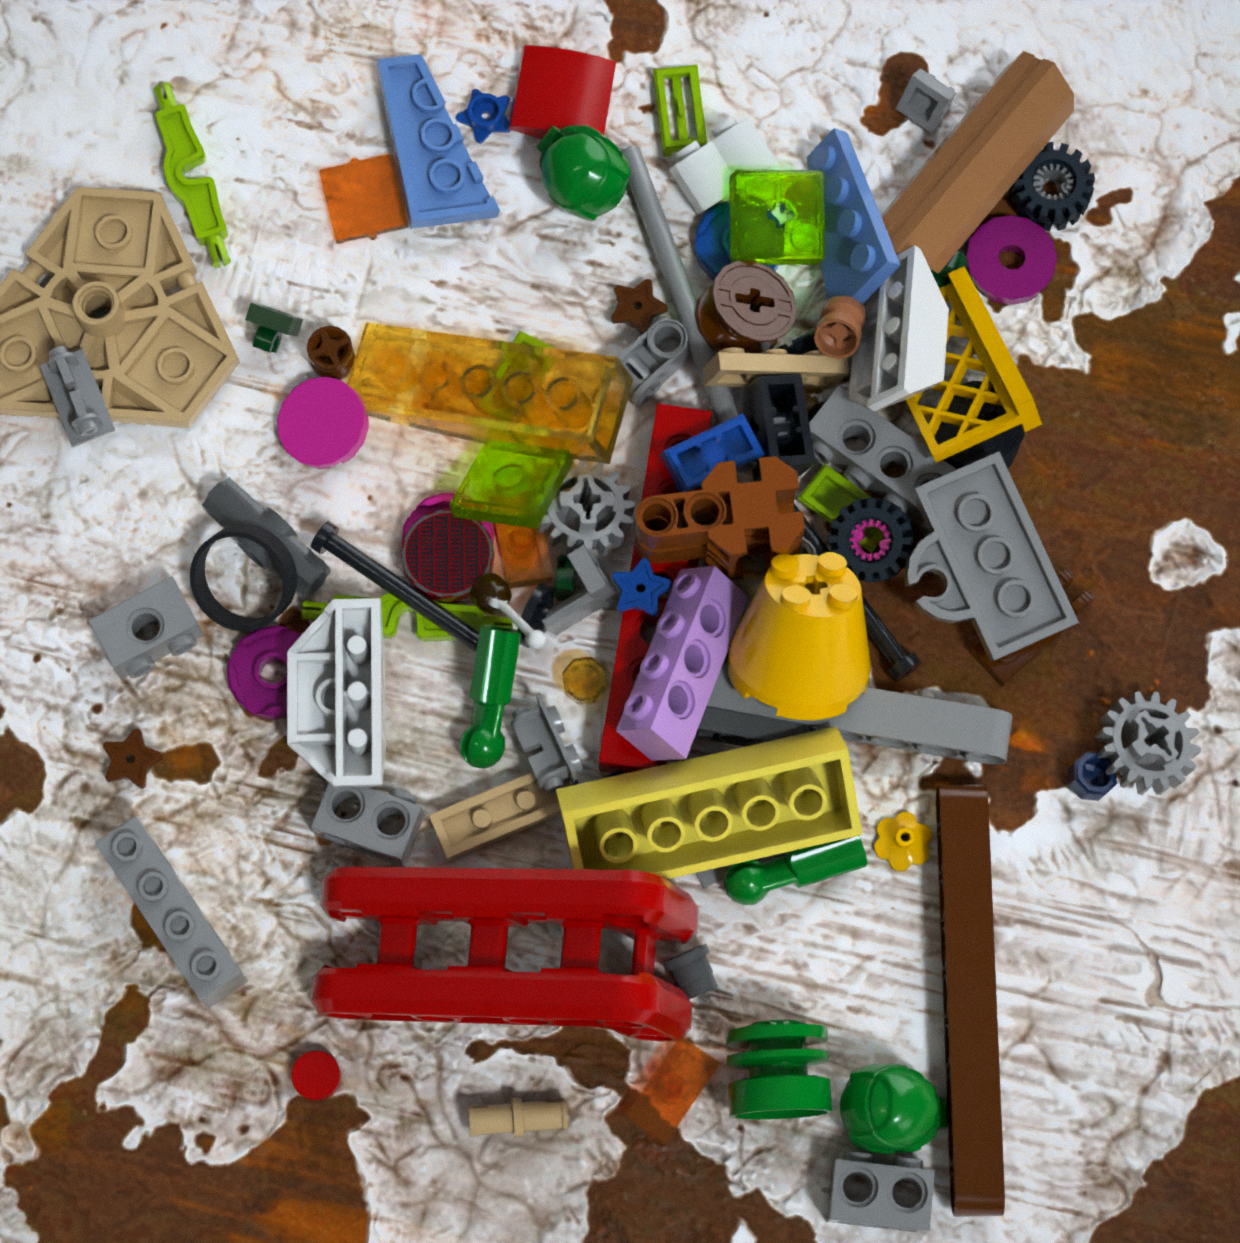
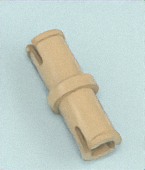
[468,1097,568,1138]

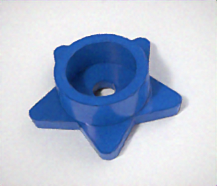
[456,89,511,144]
[611,558,673,617]

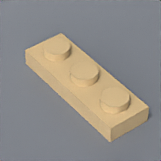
[702,347,849,389]
[429,772,572,862]

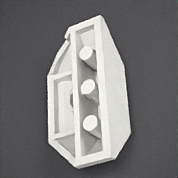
[848,245,949,412]
[287,598,386,788]

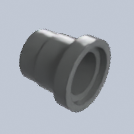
[662,944,718,999]

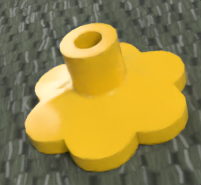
[874,812,932,872]

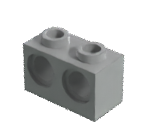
[311,783,425,867]
[827,1152,935,1233]

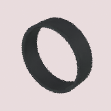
[190,524,297,631]

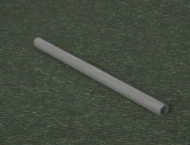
[622,146,757,474]

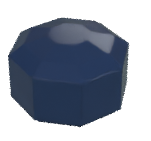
[1068,752,1117,801]

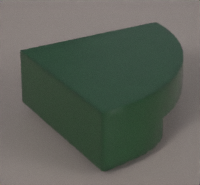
[554,554,576,601]

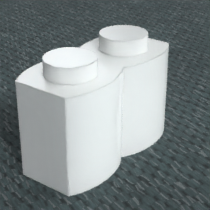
[669,116,778,215]

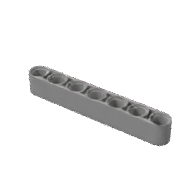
[707,663,1013,765]

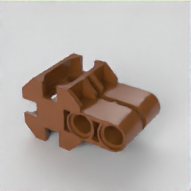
[635,456,805,581]

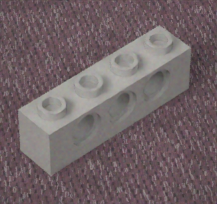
[809,386,957,537]
[95,815,248,1009]

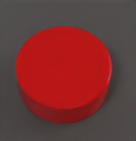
[291,1051,342,1101]

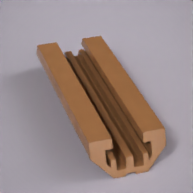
[881,51,1074,274]

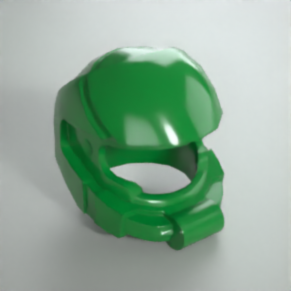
[536,124,630,221]
[840,1063,947,1154]

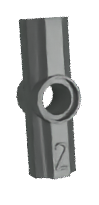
[202,477,331,600]

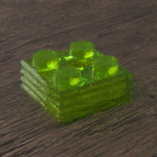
[729,169,825,265]

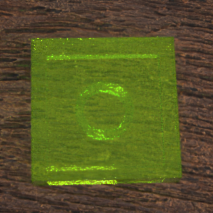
[449,440,573,529]

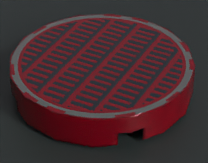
[401,508,495,603]

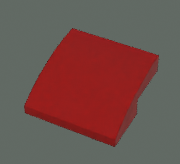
[508,45,616,139]

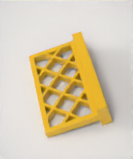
[905,266,1042,463]

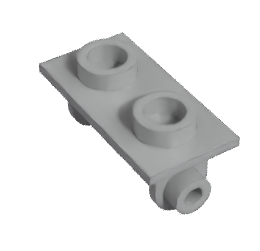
[39,346,115,448]
[511,692,583,795]

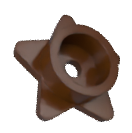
[610,279,669,335]
[103,729,163,789]

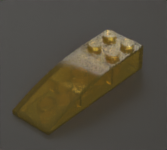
[347,322,633,464]

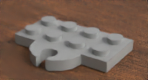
[904,451,1079,663]

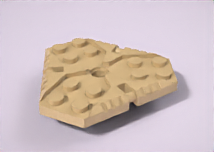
[0,187,240,428]

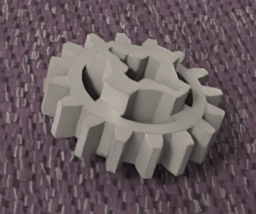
[533,459,635,557]
[1095,691,1201,795]

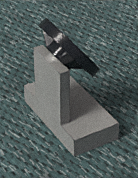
[517,545,621,648]

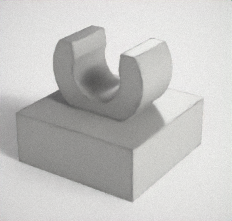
[896,68,957,133]

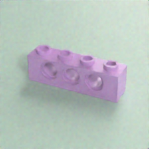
[616,566,748,761]

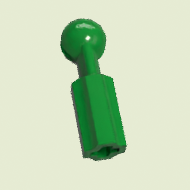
[459,625,522,769]
[723,836,868,906]

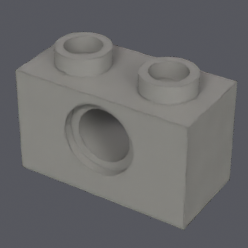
[88,576,205,679]

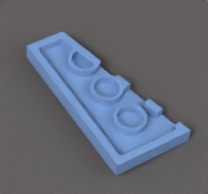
[376,54,500,229]
[806,128,901,304]

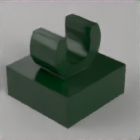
[245,303,304,353]

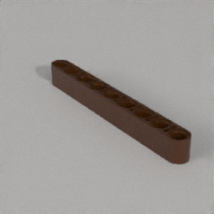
[936,785,1005,1217]

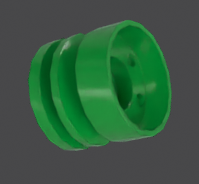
[725,1020,832,1120]

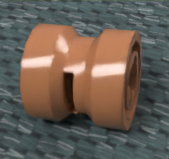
[814,295,867,359]

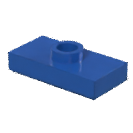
[660,414,765,493]

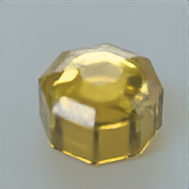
[562,657,608,705]

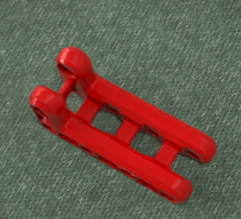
[310,867,699,1042]

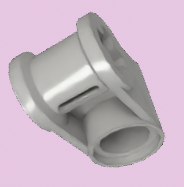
[604,318,689,407]

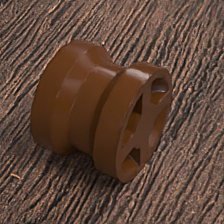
[307,326,356,380]

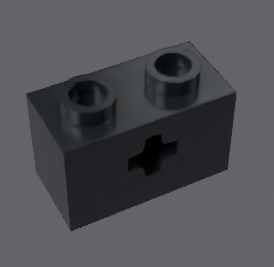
[740,374,816,482]

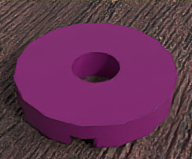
[966,215,1057,305]
[226,625,301,720]

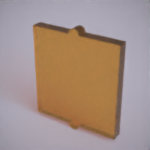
[319,154,409,244]

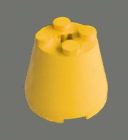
[727,552,871,720]

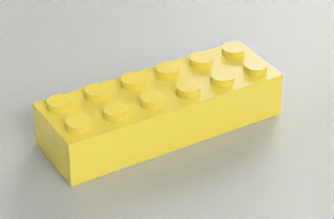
[556,726,863,879]

